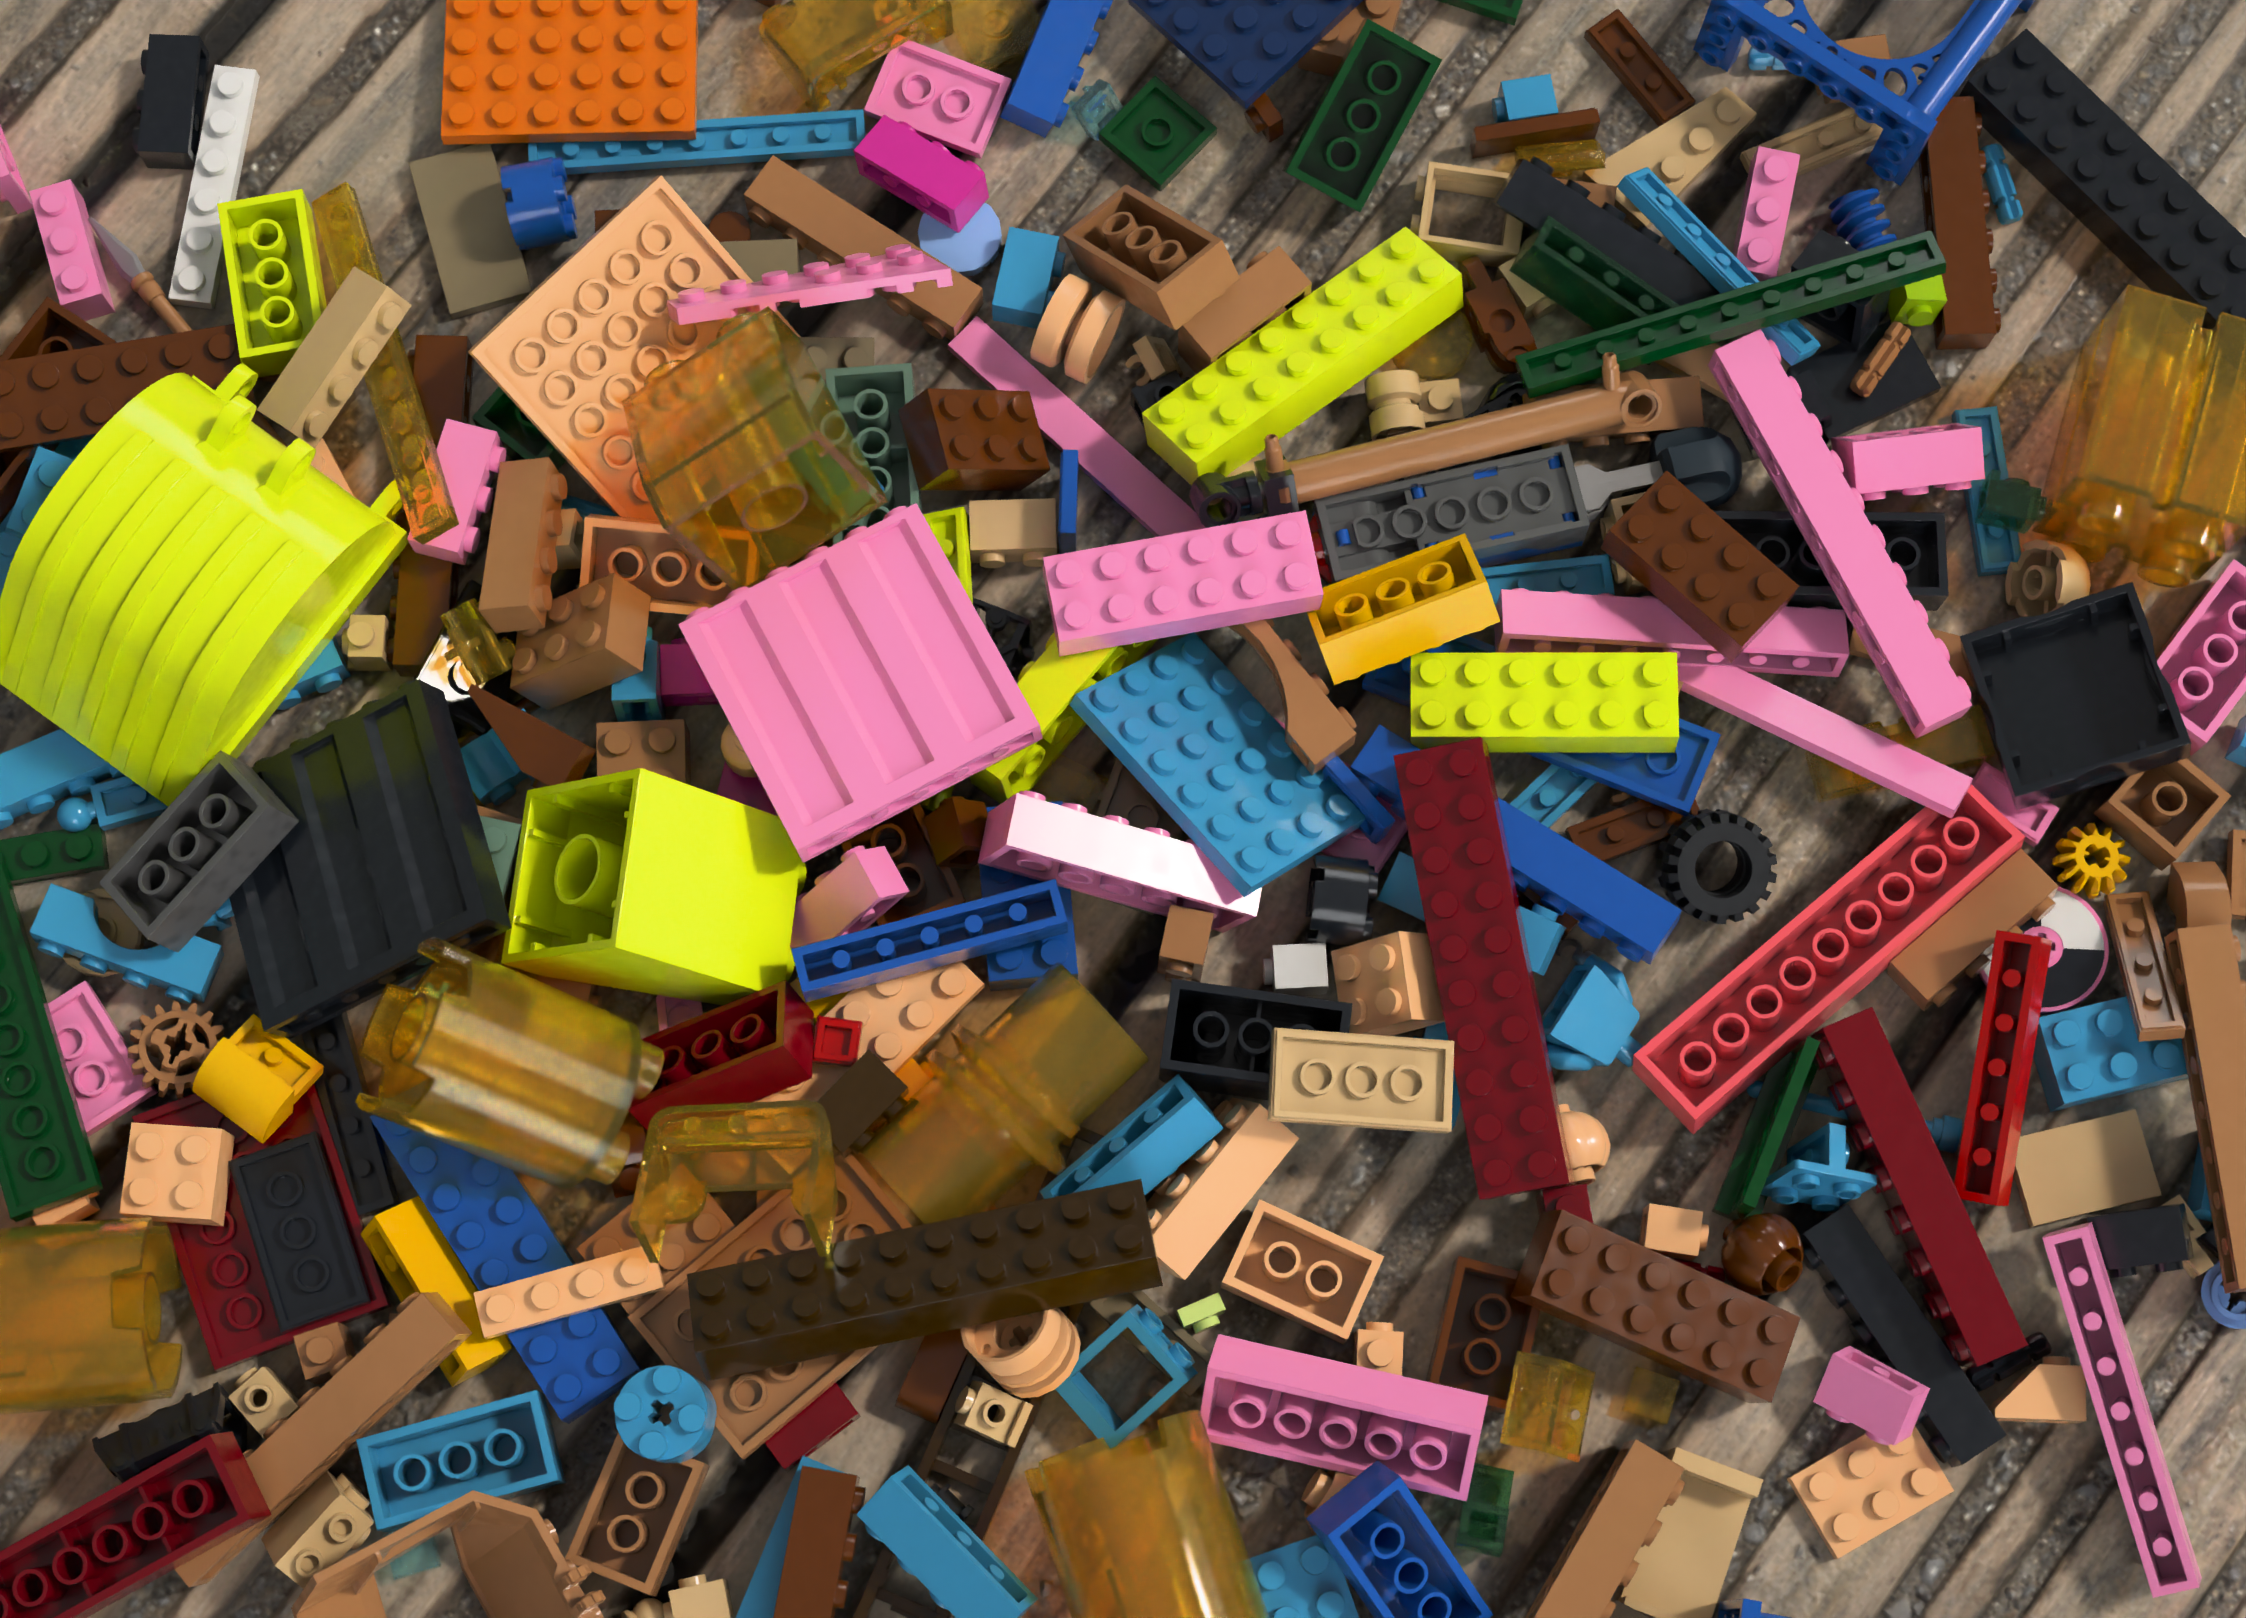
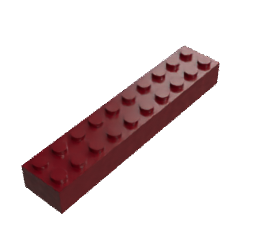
[1393,737,1574,1200]

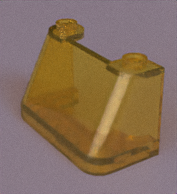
[759,0,954,113]

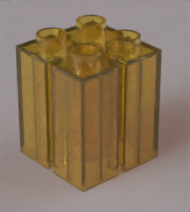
[2032,284,2246,588]

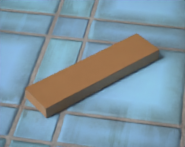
[2103,891,2186,1042]

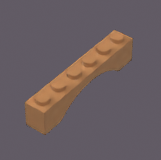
[1227,618,1357,775]

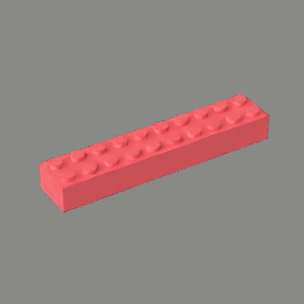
[1632,784,2025,1135]

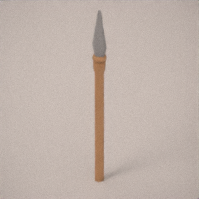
[88,217,288,447]

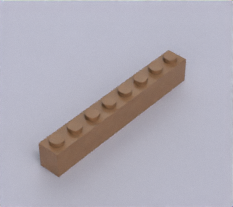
[2164,923,2246,1294]
[174,1292,472,1587]

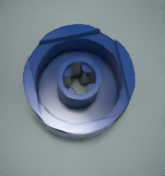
[501,157,578,251]

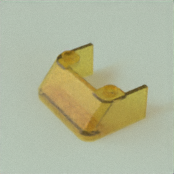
[629,1100,838,1263]

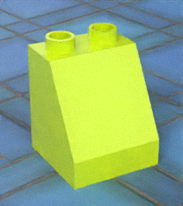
[501,768,807,1005]

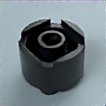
[1305,854,1378,947]

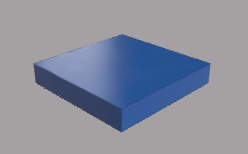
[1058,449,1079,554]

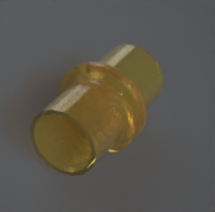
[860,962,1150,1224]

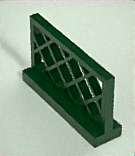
[1712,1036,1820,1220]

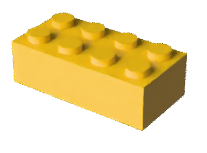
[1307,533,1500,685]

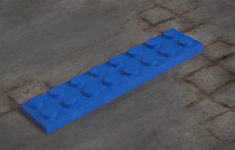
[1362,635,1721,816]

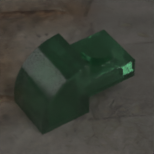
[1454,1463,1514,1558]

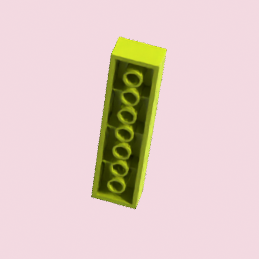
[1142,226,1464,486]

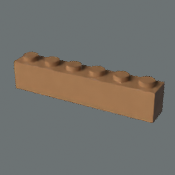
[744,155,984,341]

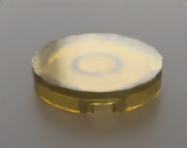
[1392,310,1472,381]

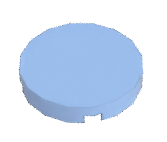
[918,203,1002,277]

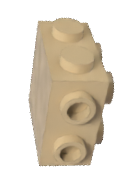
[261,1470,374,1589]

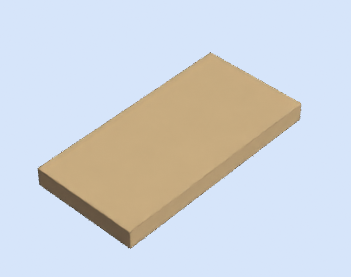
[1268,1028,1454,1134]

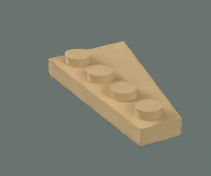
[1582,87,1757,228]

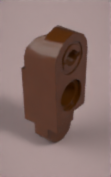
[1458,256,1537,375]

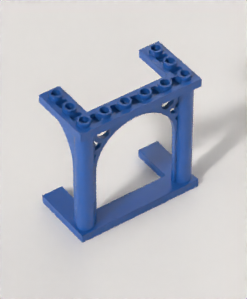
[1693,0,2035,186]

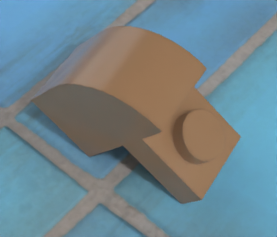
[2166,861,2232,930]

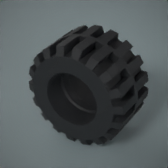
[1656,809,1777,924]

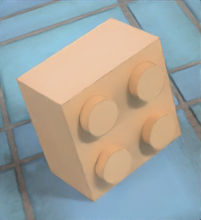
[1331,931,1445,1036]
[119,1122,235,1226]

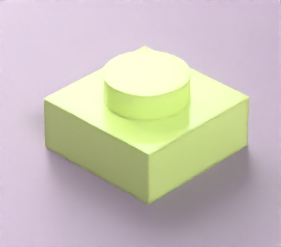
[1176,1292,1226,1334]

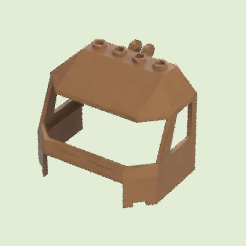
[291,1490,606,1618]

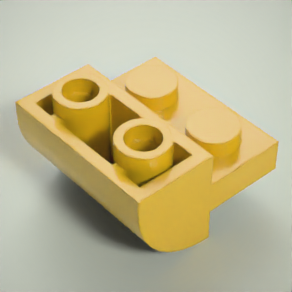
[192,1014,324,1144]

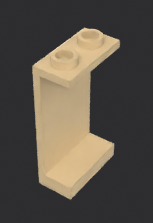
[1619,1447,1763,1618]

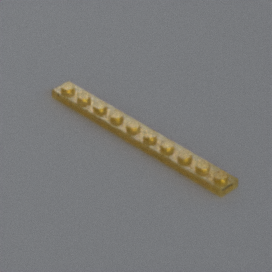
[311,181,459,545]

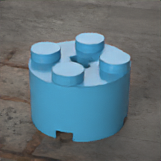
[614,1365,717,1463]

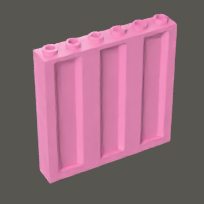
[678,503,1043,863]

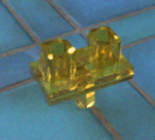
[440,597,516,686]

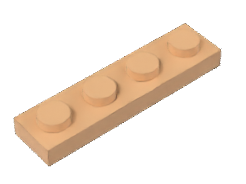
[473,1243,665,1339]

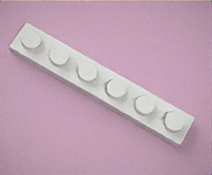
[168,65,260,310]

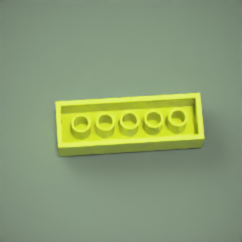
[970,632,1158,804]
[1410,652,1679,753]

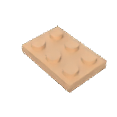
[1787,1426,1954,1559]

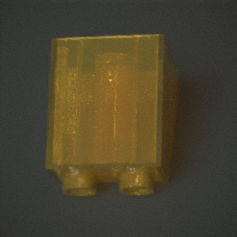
[622,306,888,590]

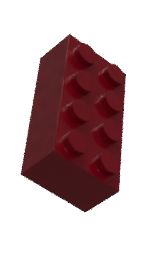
[627,980,814,1141]

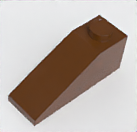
[468,684,596,788]

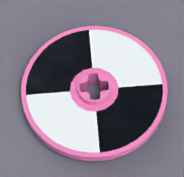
[1979,887,2109,1014]

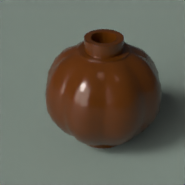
[1721,1213,1804,1296]

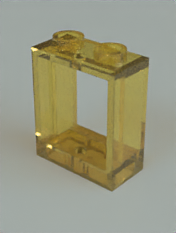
[1500,1351,1596,1463]

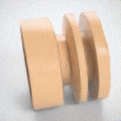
[960,1308,1081,1398]

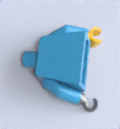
[1542,938,1643,1071]

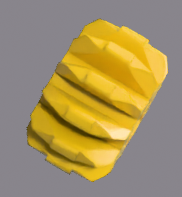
[2052,823,2131,899]

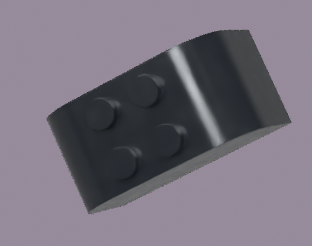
[1159,979,1353,1100]

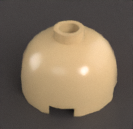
[2005,539,2091,617]

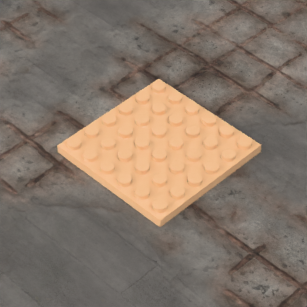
[468,175,820,521]

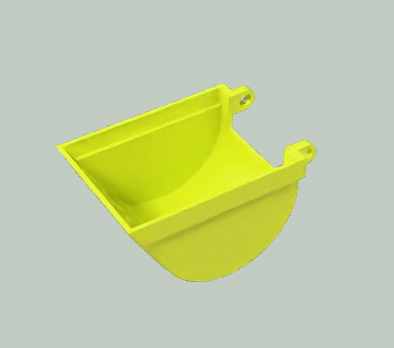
[0,363,413,807]

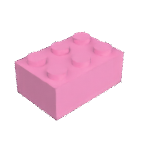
[1831,423,1985,501]

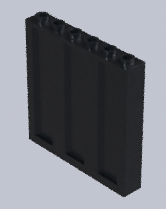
[229,679,512,1039]

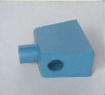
[611,626,665,722]

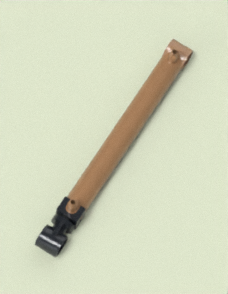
[1190,352,1662,528]

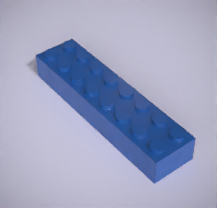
[370,1067,643,1424]

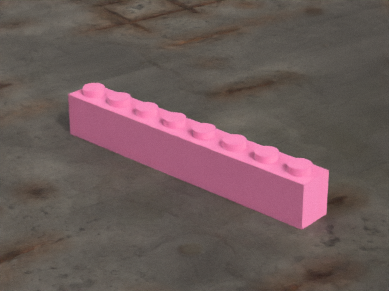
[1494,588,1850,677]
[2042,1222,2202,1598]

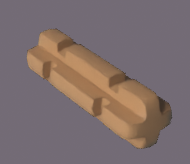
[1850,321,1911,398]

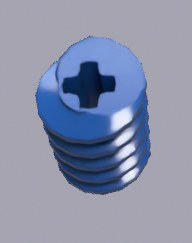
[1828,189,1897,251]

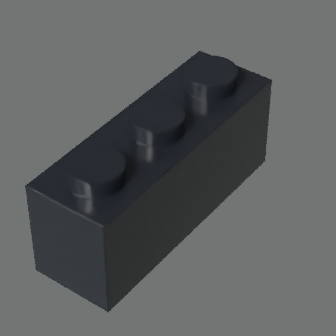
[133,34,210,170]

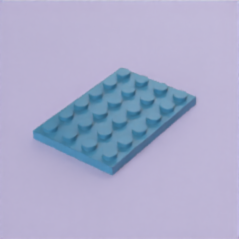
[1070,632,1366,898]

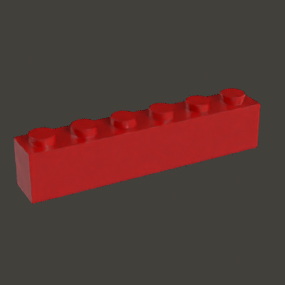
[1954,930,2052,1206]

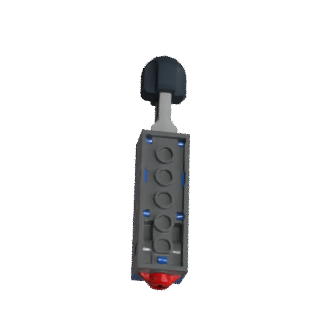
[1309,427,1742,586]

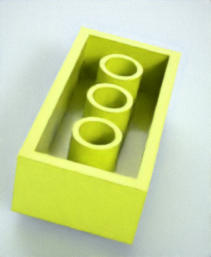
[217,189,327,378]

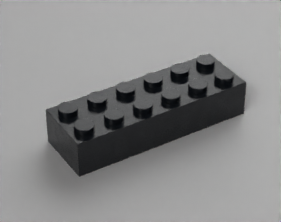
[1714,511,1949,611]

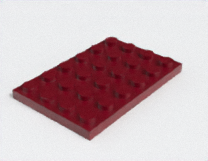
[132,1083,391,1372]

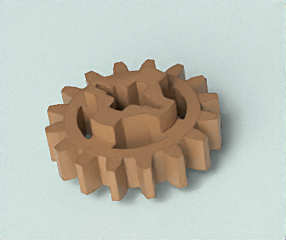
[128,1000,224,1099]

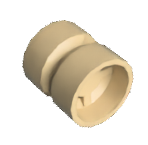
[1364,370,1426,441]

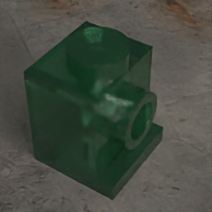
[1975,469,2047,534]

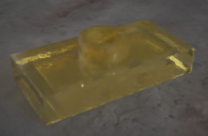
[1515,139,1606,177]

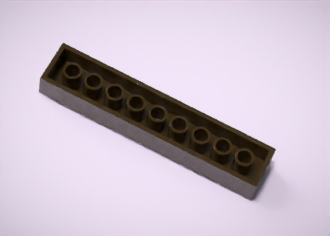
[687,1179,1163,1381]

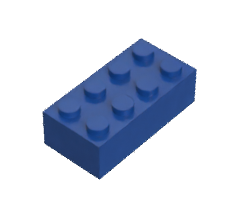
[979,801,1078,991]
[1306,1460,1493,1618]

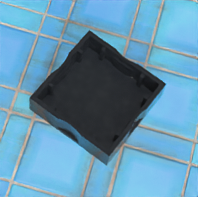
[1960,582,2191,811]

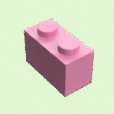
[1813,1346,1930,1445]

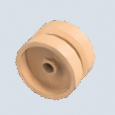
[1030,274,1126,384]

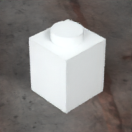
[1263,943,1329,996]

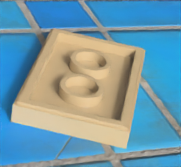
[2014,1109,2162,1228]

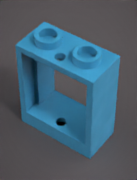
[1055,1304,1198,1452]

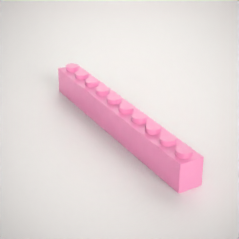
[1708,329,1972,739]

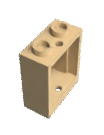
[1410,161,1523,268]

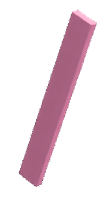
[948,316,1206,537]
[1678,666,1973,819]

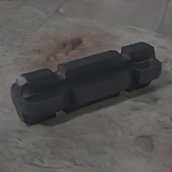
[1966,1332,2052,1392]

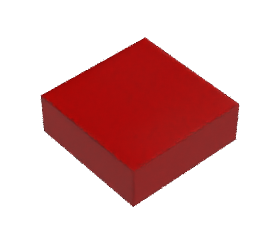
[812,1016,863,1068]

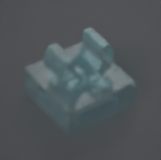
[1068,79,1123,141]

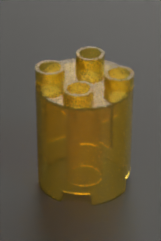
[355,937,664,1189]
[0,1217,183,1415]
[1024,1410,1270,1618]

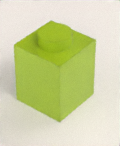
[1888,275,1947,327]

